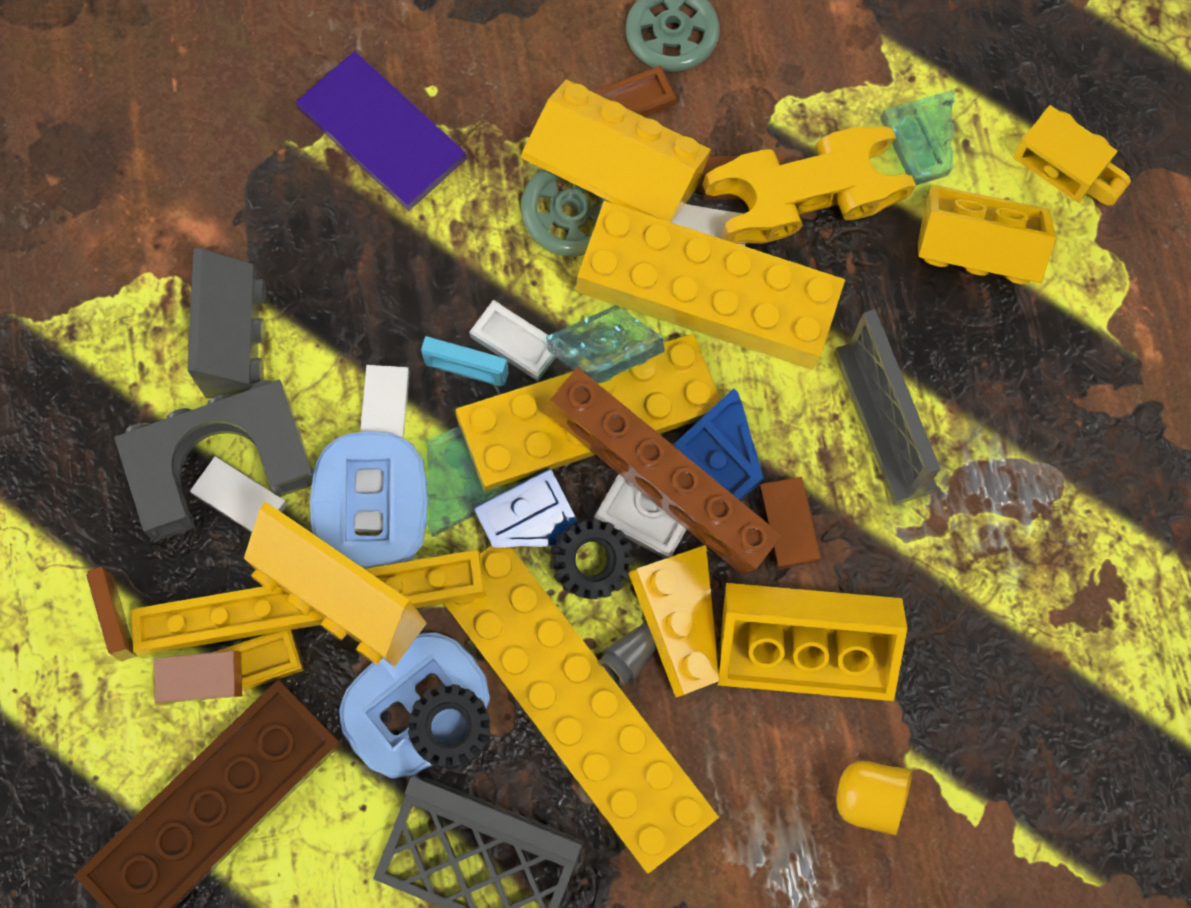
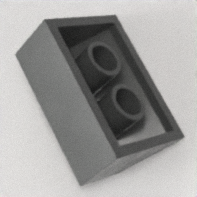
[187,248,267,398]

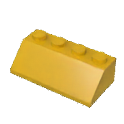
[521,79,711,222]
[244,502,427,667]
[718,583,907,701]

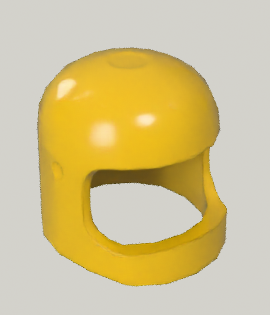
[836,760,913,836]

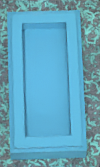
[421,336,509,387]

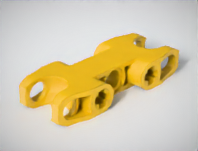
[702,126,916,244]

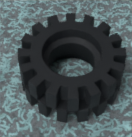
[549,519,634,599]
[408,684,490,769]

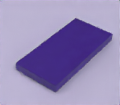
[296,51,467,211]

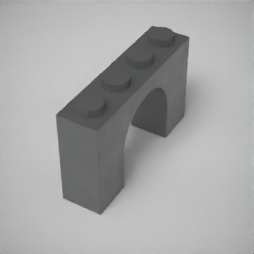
[114,379,314,542]

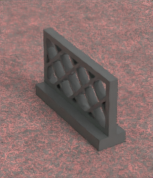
[834,309,940,506]
[373,774,584,908]

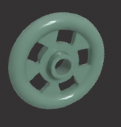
[625,0,720,72]
[521,169,612,257]

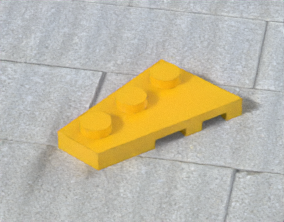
[628,545,720,698]

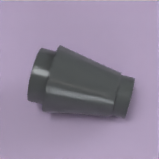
[598,622,657,687]

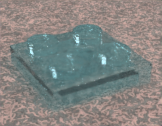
[546,305,665,384]

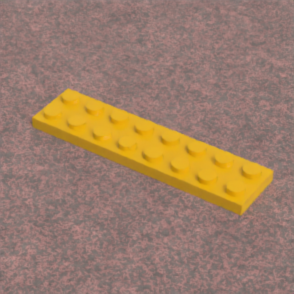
[443,545,719,875]

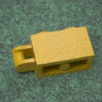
[1013,105,1131,206]

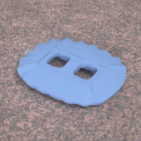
[310,431,429,569]
[339,632,490,778]

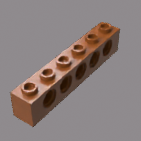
[542,367,782,575]

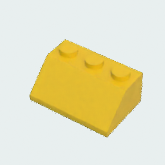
[918,184,1056,284]

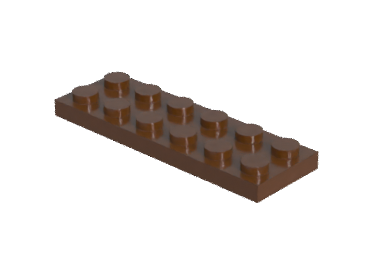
[73,679,342,908]

